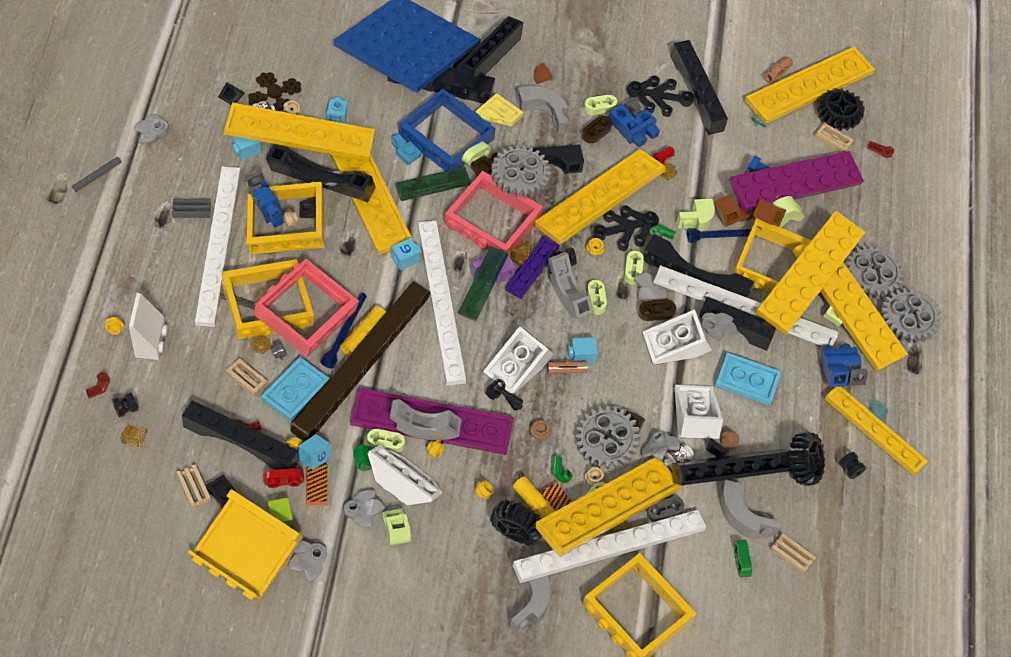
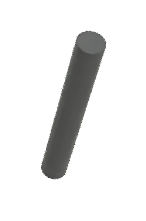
[72,157,121,192]

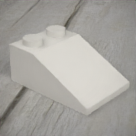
[129,293,168,360]
[643,310,712,364]
[483,327,554,395]
[674,385,723,439]

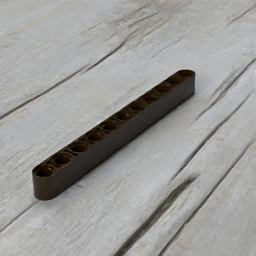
[290,281,431,441]

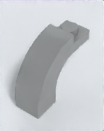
[516,86,568,134]
[548,252,594,319]
[390,399,462,440]
[720,480,781,540]
[509,576,551,633]

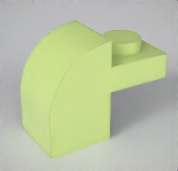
[773,196,805,228]
[676,199,715,234]
[382,509,411,546]

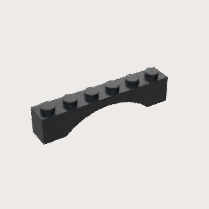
[670,40,728,135]
[266,144,376,202]
[643,234,754,298]
[182,400,299,470]

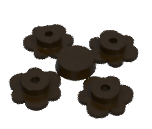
[248,72,301,112]

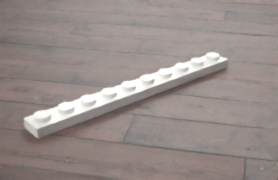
[195,166,241,327]
[418,221,466,386]
[654,266,838,346]
[512,510,707,583]

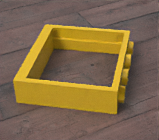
[246,182,325,254]
[733,218,810,293]
[221,259,314,340]
[583,553,697,657]

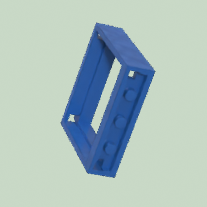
[399,89,496,175]

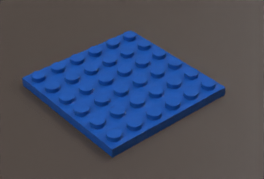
[334,0,481,93]

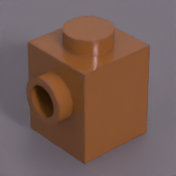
[714,194,742,227]
[753,199,786,227]

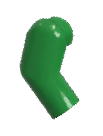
[649,224,676,240]
[552,456,572,483]

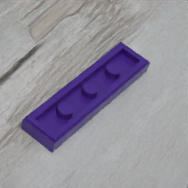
[505,236,560,300]

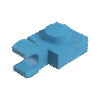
[391,133,422,165]

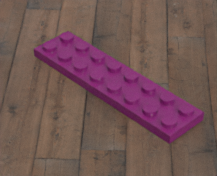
[729,151,864,212]
[350,388,514,455]

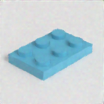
[715,352,782,406]
[261,357,330,422]

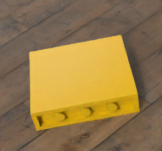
[188,489,303,600]

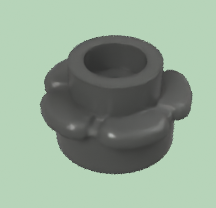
[271,342,287,360]

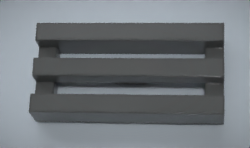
[172,199,211,218]

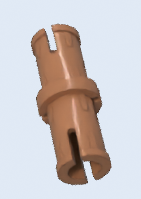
[764,56,793,83]
[548,360,588,375]

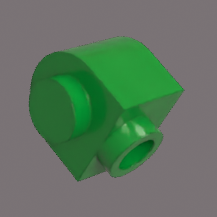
[353,444,375,471]

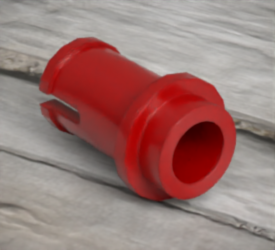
[653,146,675,164]

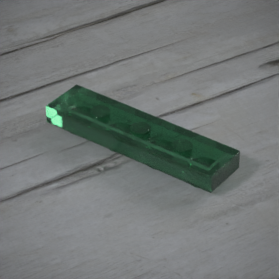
[395,167,471,201]
[458,246,509,321]

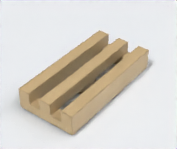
[815,123,854,153]
[226,358,268,397]
[176,464,211,508]
[770,533,816,575]

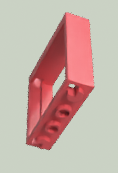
[444,171,543,256]
[253,259,359,357]

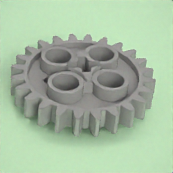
[491,145,551,198]
[845,245,904,299]
[880,288,942,344]
[576,405,640,469]

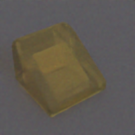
[510,242,532,266]
[120,425,147,448]

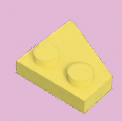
[476,93,523,127]

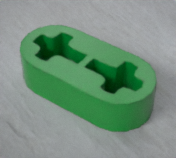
[734,540,752,578]

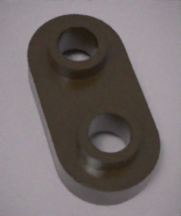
[582,116,612,143]
[638,299,676,321]

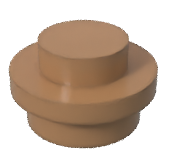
[530,420,550,440]
[720,430,739,449]

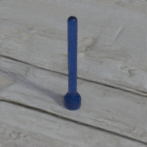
[686,228,762,243]
[320,293,367,369]

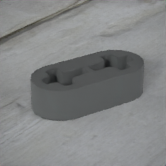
[647,497,685,522]

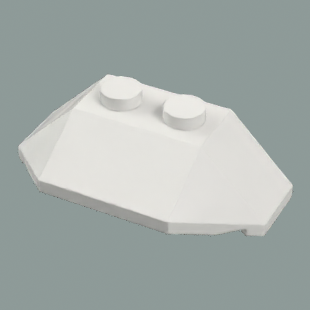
[368,445,443,505]

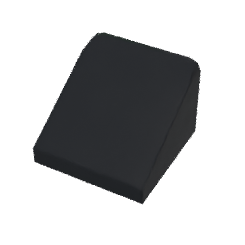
[218,82,245,105]
[299,197,316,218]
[706,438,729,457]

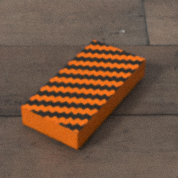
[306,465,328,505]
[540,482,572,511]

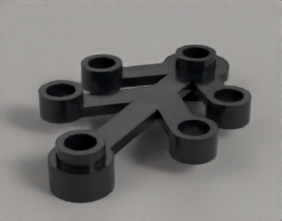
[627,75,694,117]
[592,206,659,251]

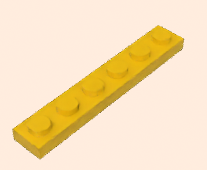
[825,387,928,476]

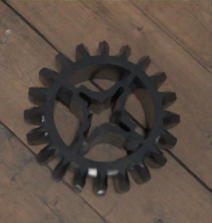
[817,87,865,131]
[788,432,826,486]
[490,500,542,545]

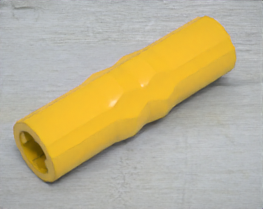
[340,306,386,356]
[513,476,555,519]

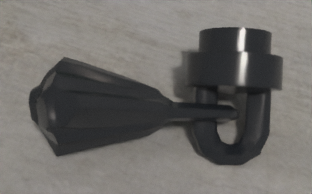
[485,379,523,411]

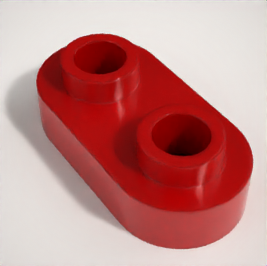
[263,469,304,488]

